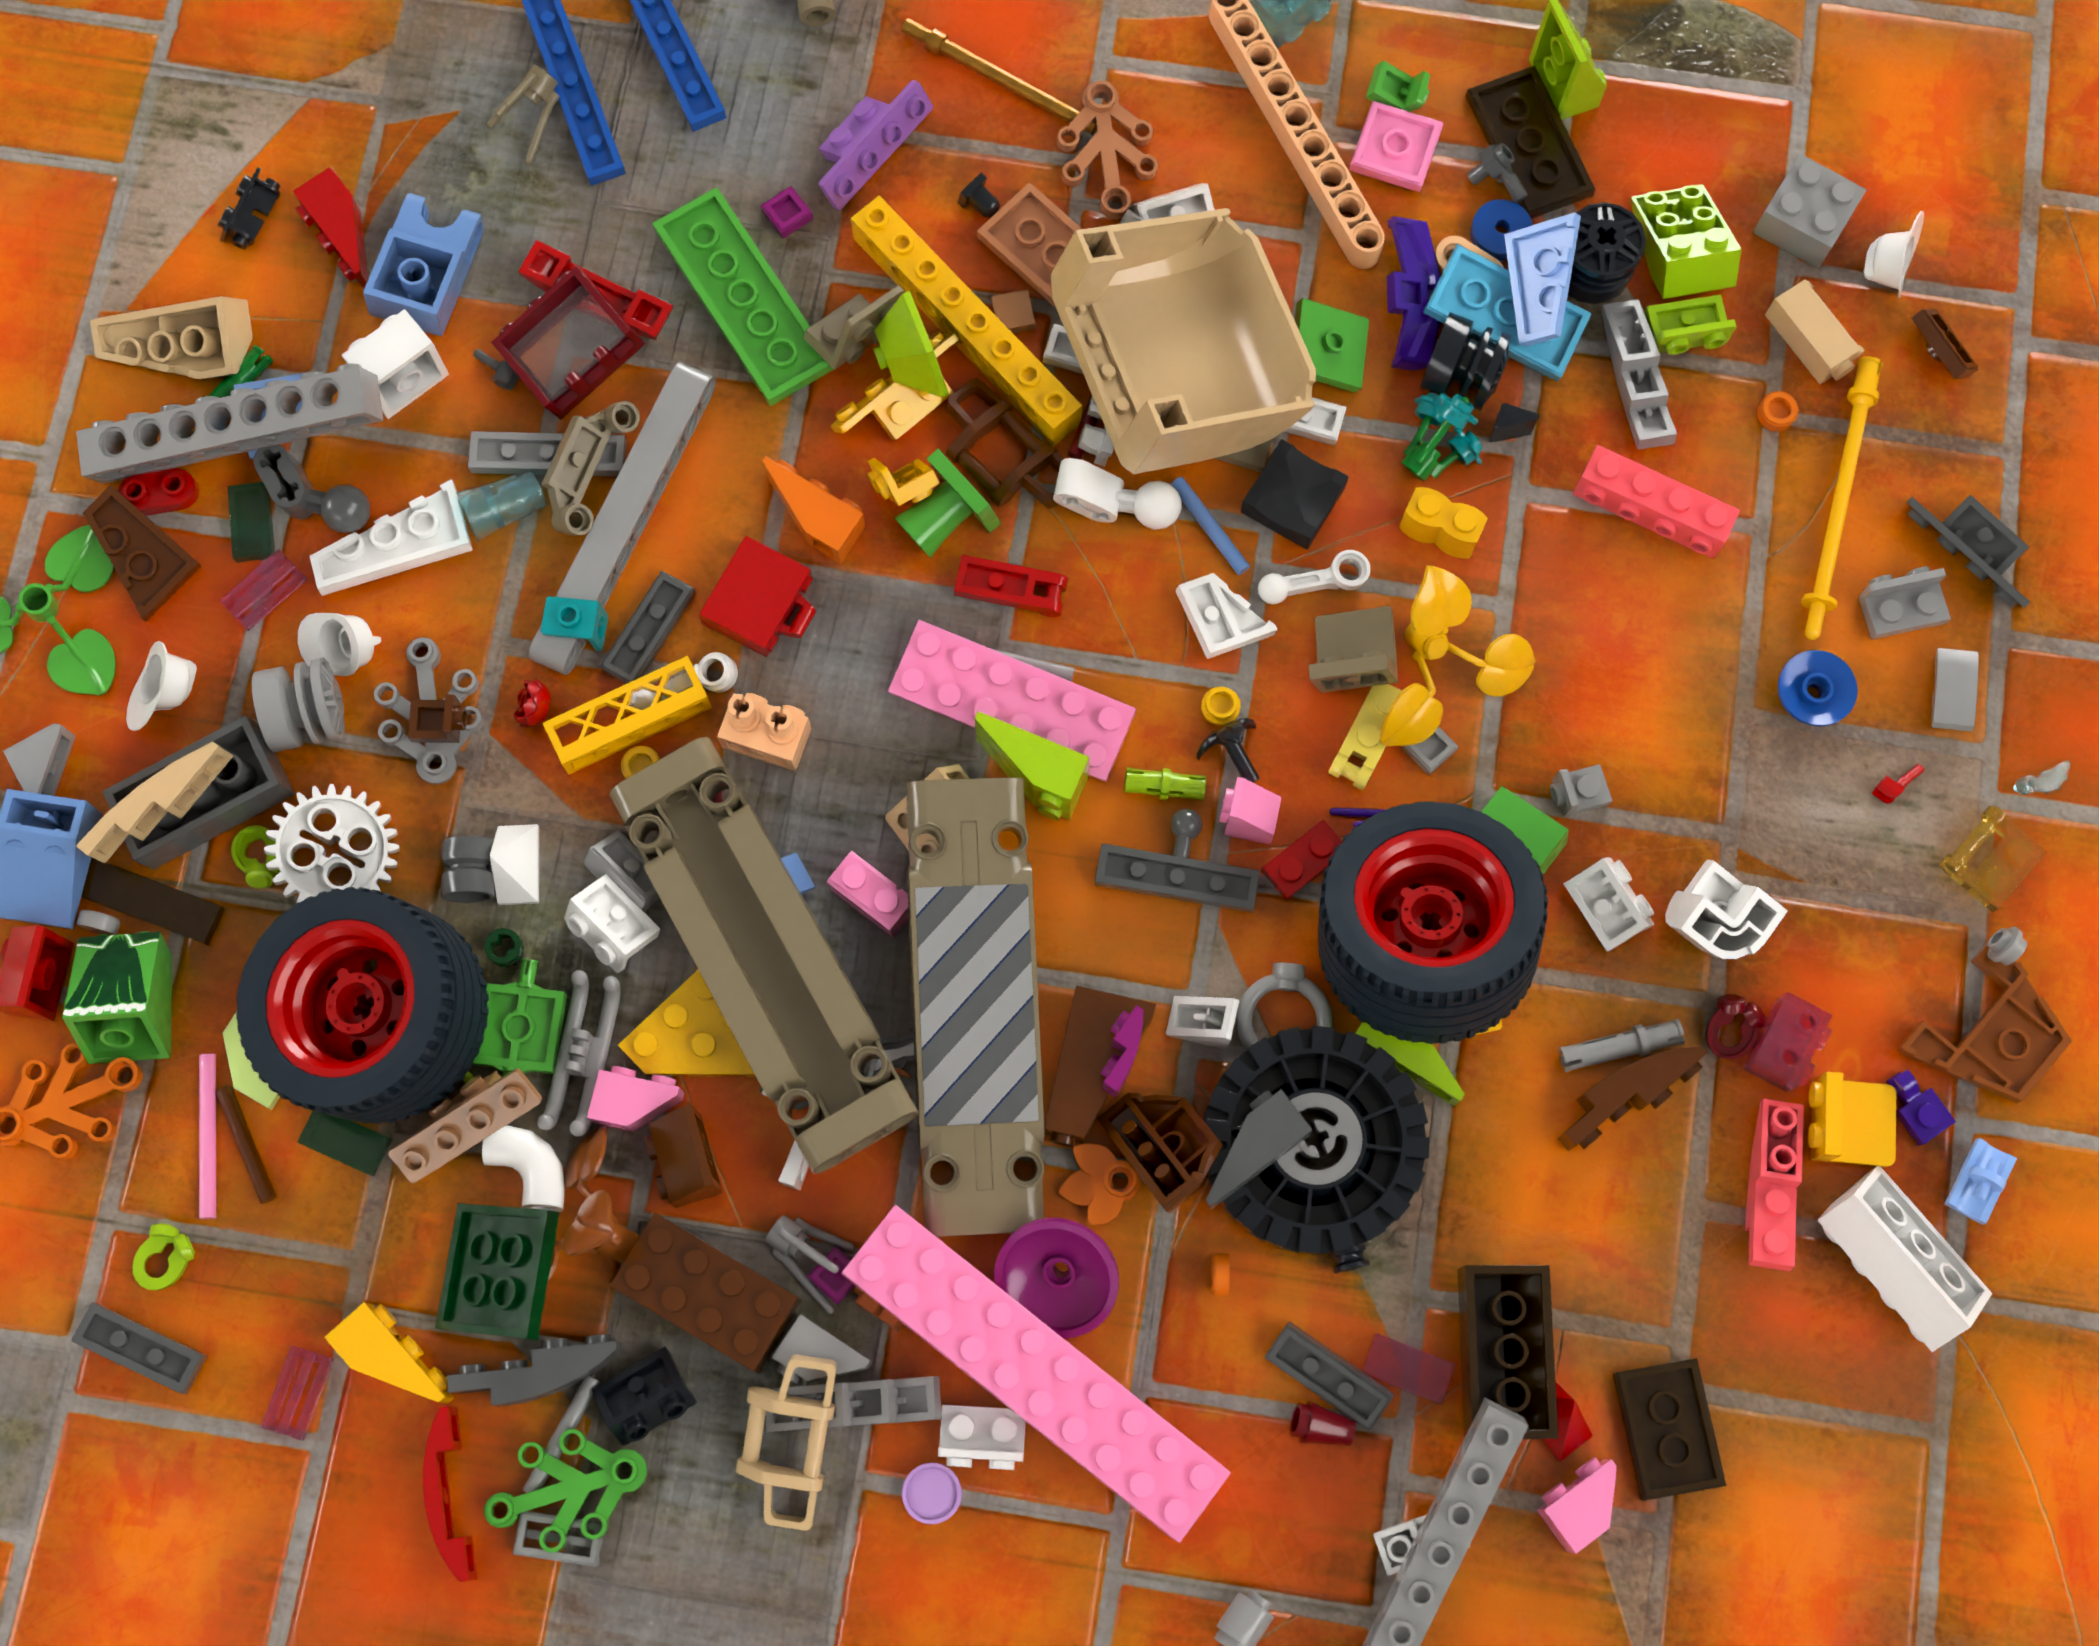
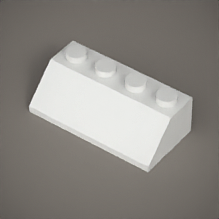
[1817,1166,1992,1352]

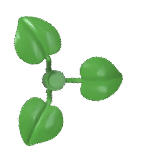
[0,525,116,696]

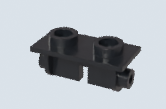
[218,167,281,250]

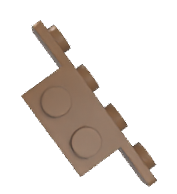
[388,1068,542,1183]

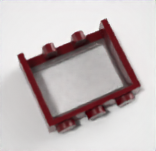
[491,266,646,420]

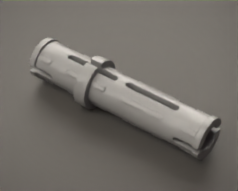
[1558,1019,1685,1073]

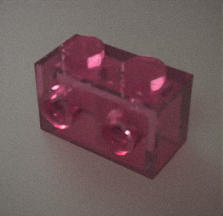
[1743,992,1832,1092]

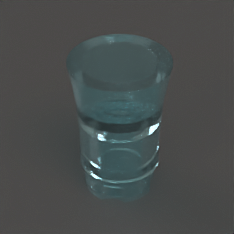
[455,471,547,542]

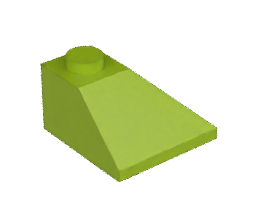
[873,291,949,397]

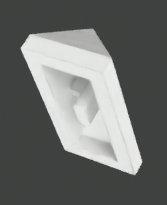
[490,824,539,905]

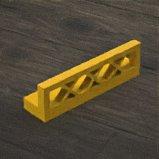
[543,656,712,775]

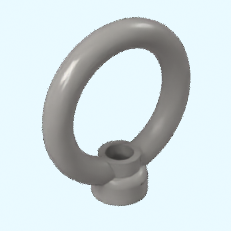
[1236,962,1333,1050]

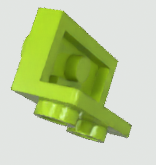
[1644,294,1737,355]

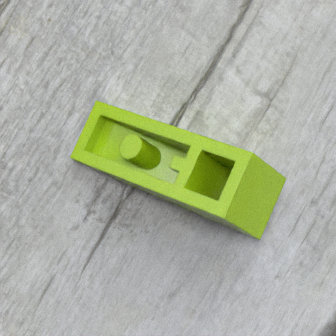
[1355,1022,1465,1107]

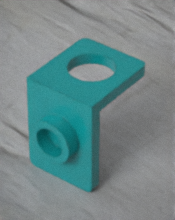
[541,596,608,651]

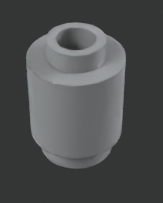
[1214,1589,1274,1646]

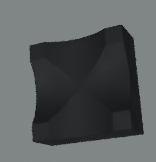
[1240,439,1349,549]

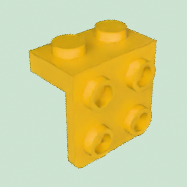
[1808,1072,1896,1167]

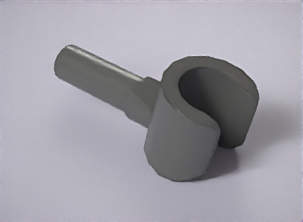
[473,349,519,391]

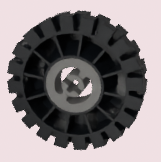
[1203,1026,1430,1255]

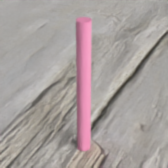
[199,1054,216,1219]

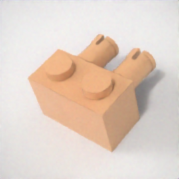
[717,693,812,772]

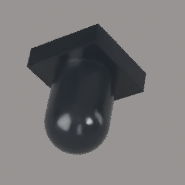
[957,172,1000,218]

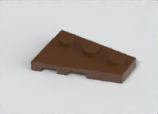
[83,485,201,622]

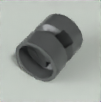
[441,836,495,903]

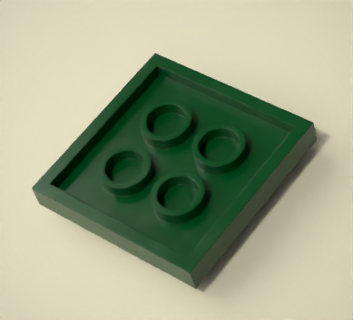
[435,1203,560,1340]

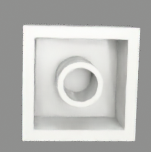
[342,309,450,419]

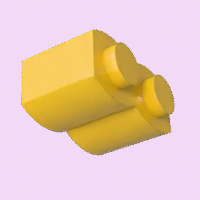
[1399,487,1488,559]

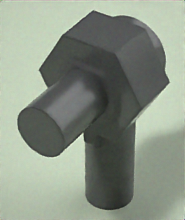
[1467,143,1528,204]

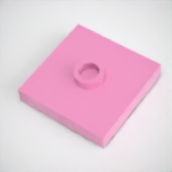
[1349,101,1444,192]

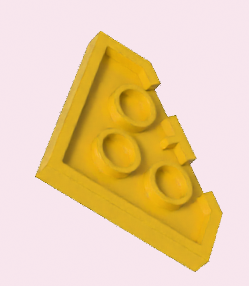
[618,970,756,1077]

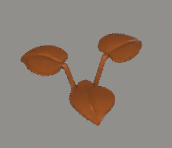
[548,1124,639,1281]

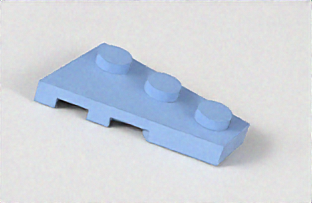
[1504,212,1581,347]

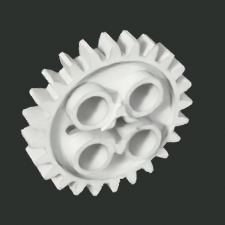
[264,784,400,903]

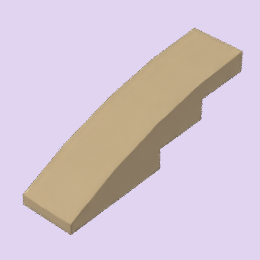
[76,741,233,863]

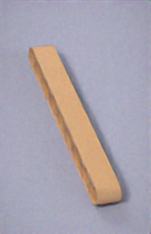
[1208,0,1385,269]

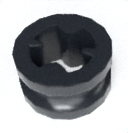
[1329,1244,1371,1274]

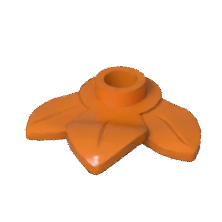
[1059,1143,1141,1225]

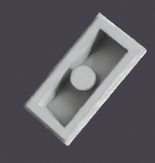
[1132,183,1214,220]

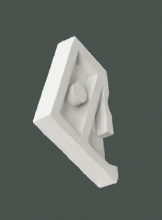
[1176,573,1277,659]

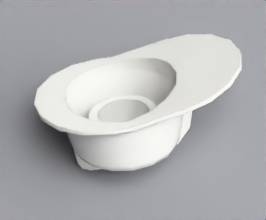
[1864,211,1924,298]
[298,613,382,676]
[126,641,197,731]

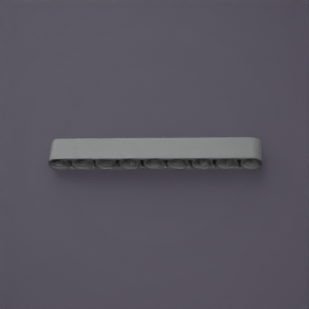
[529,362,716,675]

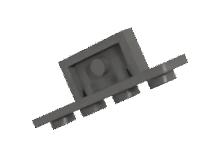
[1907,495,2030,608]

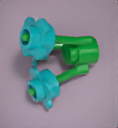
[1401,393,1483,482]

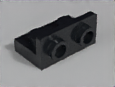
[591,1346,697,1445]

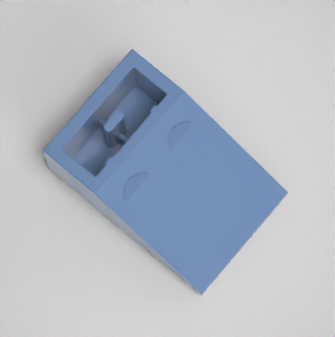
[0,789,103,929]

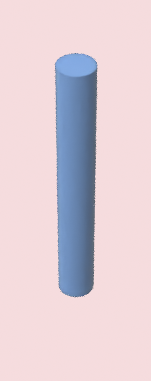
[1171,476,1250,575]

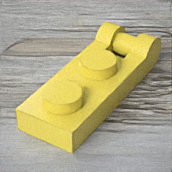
[1328,684,1402,791]

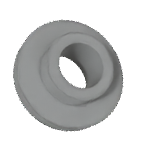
[1987,927,2027,966]

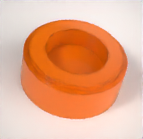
[1757,391,1799,432]
[1210,1253,1230,1296]

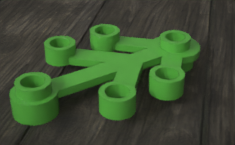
[484,1429,647,1553]

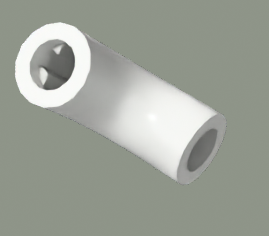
[482,1125,565,1212]

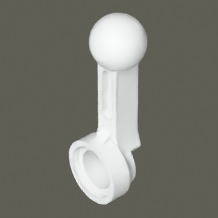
[1258,550,1371,604]
[629,652,738,710]

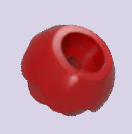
[513,678,551,727]

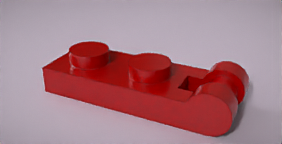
[954,555,1068,617]

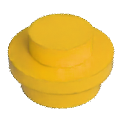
[1201,687,1241,726]

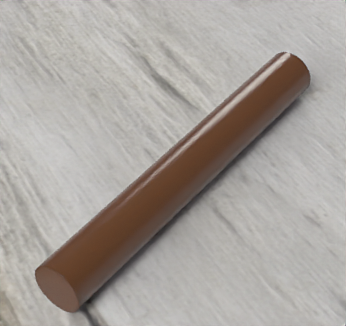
[216,1086,277,1204]

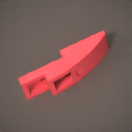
[1745,1099,1804,1272]

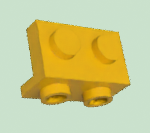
[867,458,940,506]

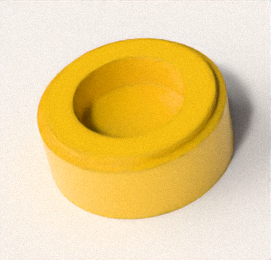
[621,746,660,779]

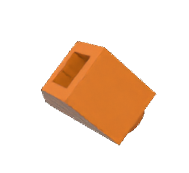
[762,456,866,564]

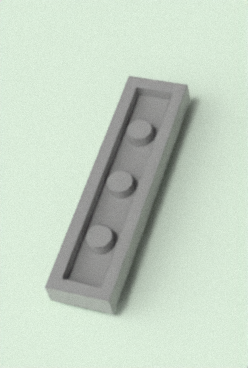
[468,431,627,476]

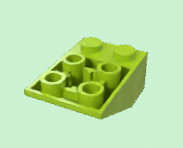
[1631,184,1741,299]

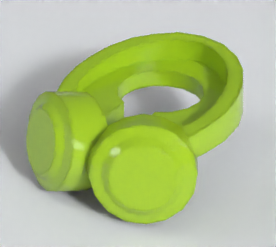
[231,825,294,889]
[132,1223,195,1290]

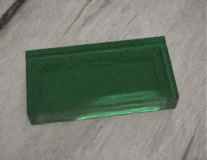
[227,482,275,563]
[297,1111,393,1177]

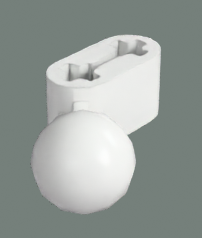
[1053,458,1182,530]

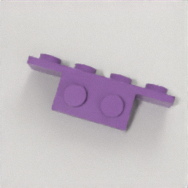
[819,80,933,210]

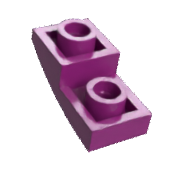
[1101,1005,1143,1098]

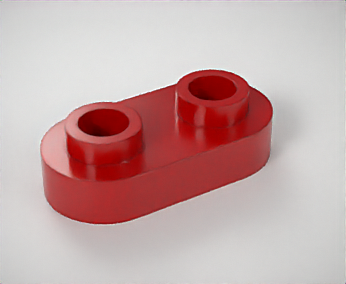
[118,468,199,516]

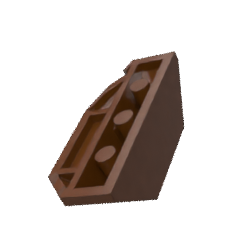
[1097,1092,1223,1213]

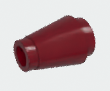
[1290,1401,1356,1446]

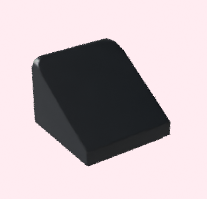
[1488,403,1539,442]

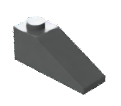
[1206,1089,1312,1210]

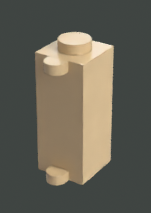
[1765,279,1865,384]

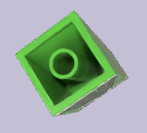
[62,931,172,1064]

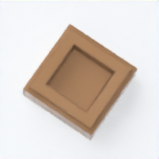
[991,290,1035,333]

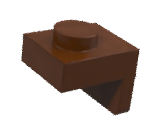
[408,694,467,743]

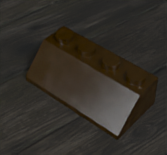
[1457,1265,1558,1439]

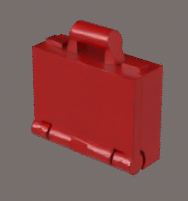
[699,535,816,657]

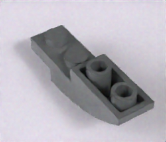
[447,1334,623,1407]

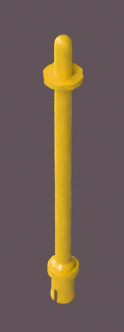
[1801,356,1883,640]

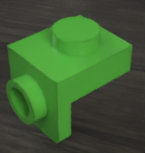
[1366,60,1431,112]

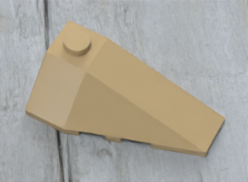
[90,296,253,380]

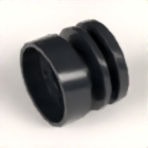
[1568,202,1646,304]
[1420,312,1511,411]

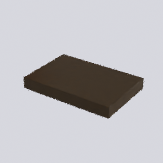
[1612,1358,1727,1501]

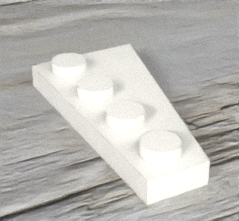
[310,479,473,596]

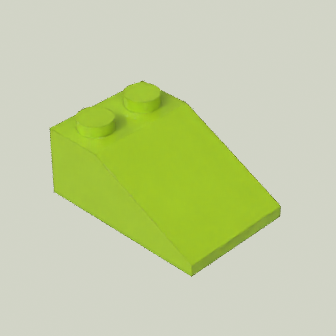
[1528,0,1607,120]
[975,711,1090,820]

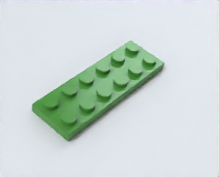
[652,187,834,406]

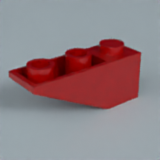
[293,166,368,289]

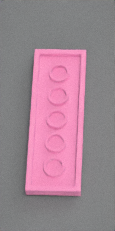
[888,620,1137,782]

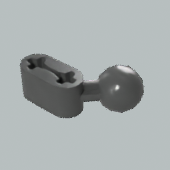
[253,444,371,533]

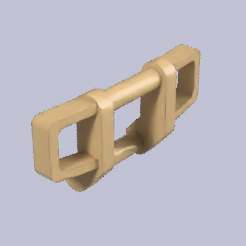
[736,1354,837,1531]

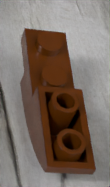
[1557,1046,1708,1151]

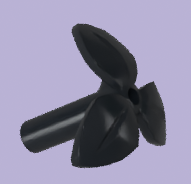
[1196,718,1260,782]

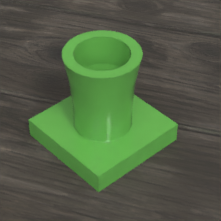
[894,448,1001,559]

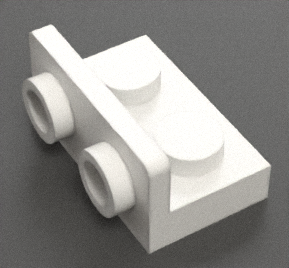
[1563,857,1654,952]
[564,874,661,973]
[938,1405,1026,1470]

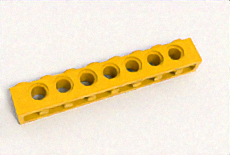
[851,195,1082,447]

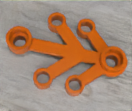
[0,1043,143,1160]

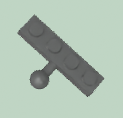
[1095,809,1260,913]

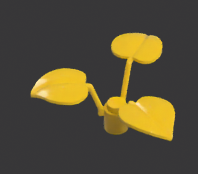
[1379,565,1535,746]

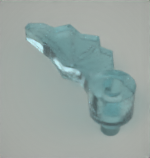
[2013,760,2070,795]

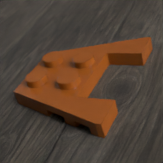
[1896,940,2072,1103]

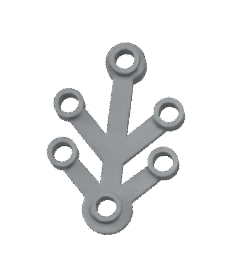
[374,637,484,785]

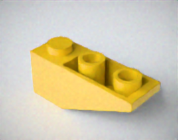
[324,1302,454,1404]

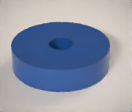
[1470,199,1532,261]

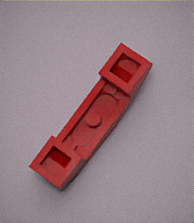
[519,240,673,340]
[423,1406,477,1582]

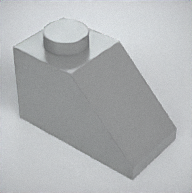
[772,1314,873,1384]

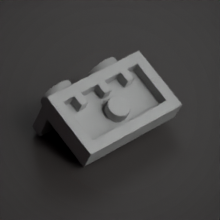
[1858,567,1951,640]

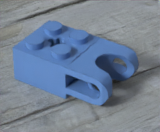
[363,193,484,337]

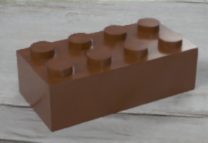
[610,1212,802,1374]

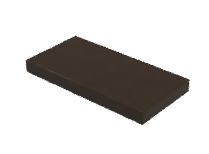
[1466,65,1596,219]

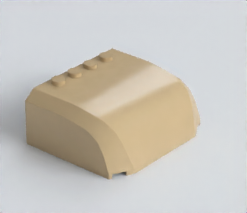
[1051,208,1316,474]

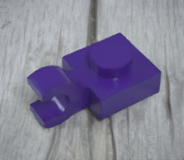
[1886,1070,1956,1146]

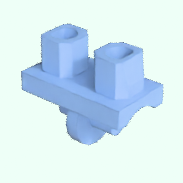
[1944,1138,2017,1225]

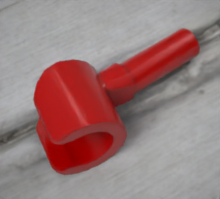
[1872,764,1924,804]

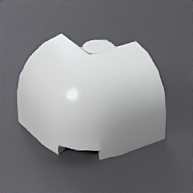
[1665,859,1788,959]

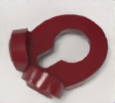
[1706,994,1766,1060]

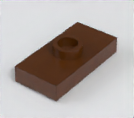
[1911,309,1979,379]

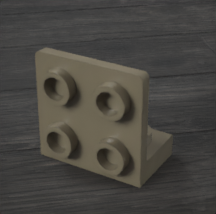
[803,285,904,370]
[1309,606,1398,693]

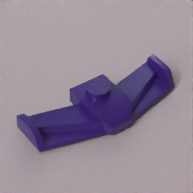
[1387,216,1440,371]

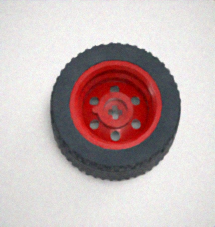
[1318,801,1548,1044]
[236,887,489,1124]

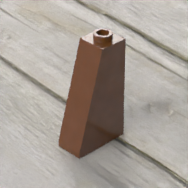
[1044,986,1156,1147]

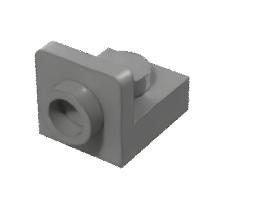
[1550,764,1612,817]

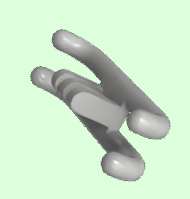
[537,970,621,1137]

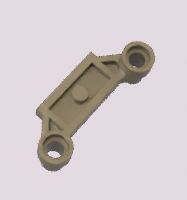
[541,401,640,536]

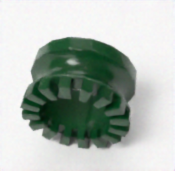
[484,928,525,967]

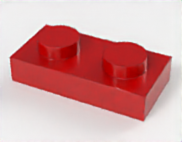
[1261,819,1342,901]

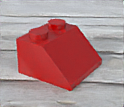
[0,925,74,1022]

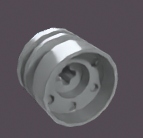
[252,657,345,753]

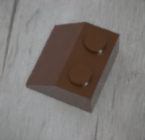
[645,1104,723,1208]

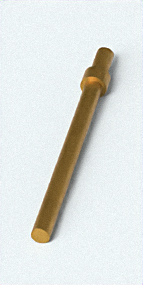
[901,18,1097,135]

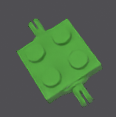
[472,959,567,1076]

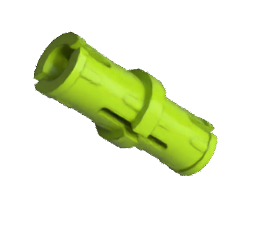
[1124,767,1206,801]

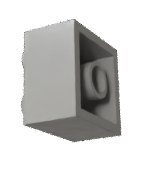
[1752,154,1867,269]

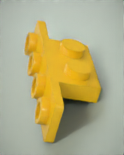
[830,331,959,440]

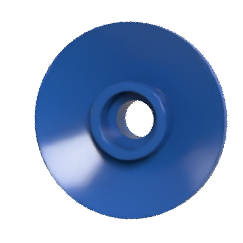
[1778,650,1858,727]

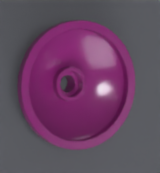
[994,1218,1119,1339]

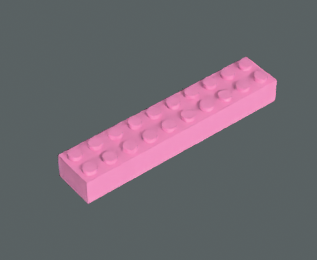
[841,1204,1231,1543]

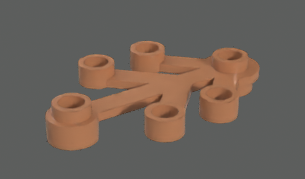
[1057,80,1158,219]

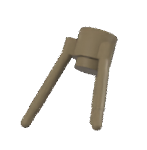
[487,65,560,165]

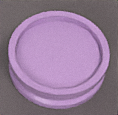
[902,1463,962,1524]

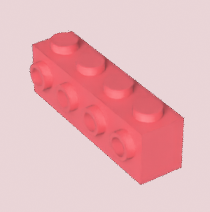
[1573,445,1740,559]

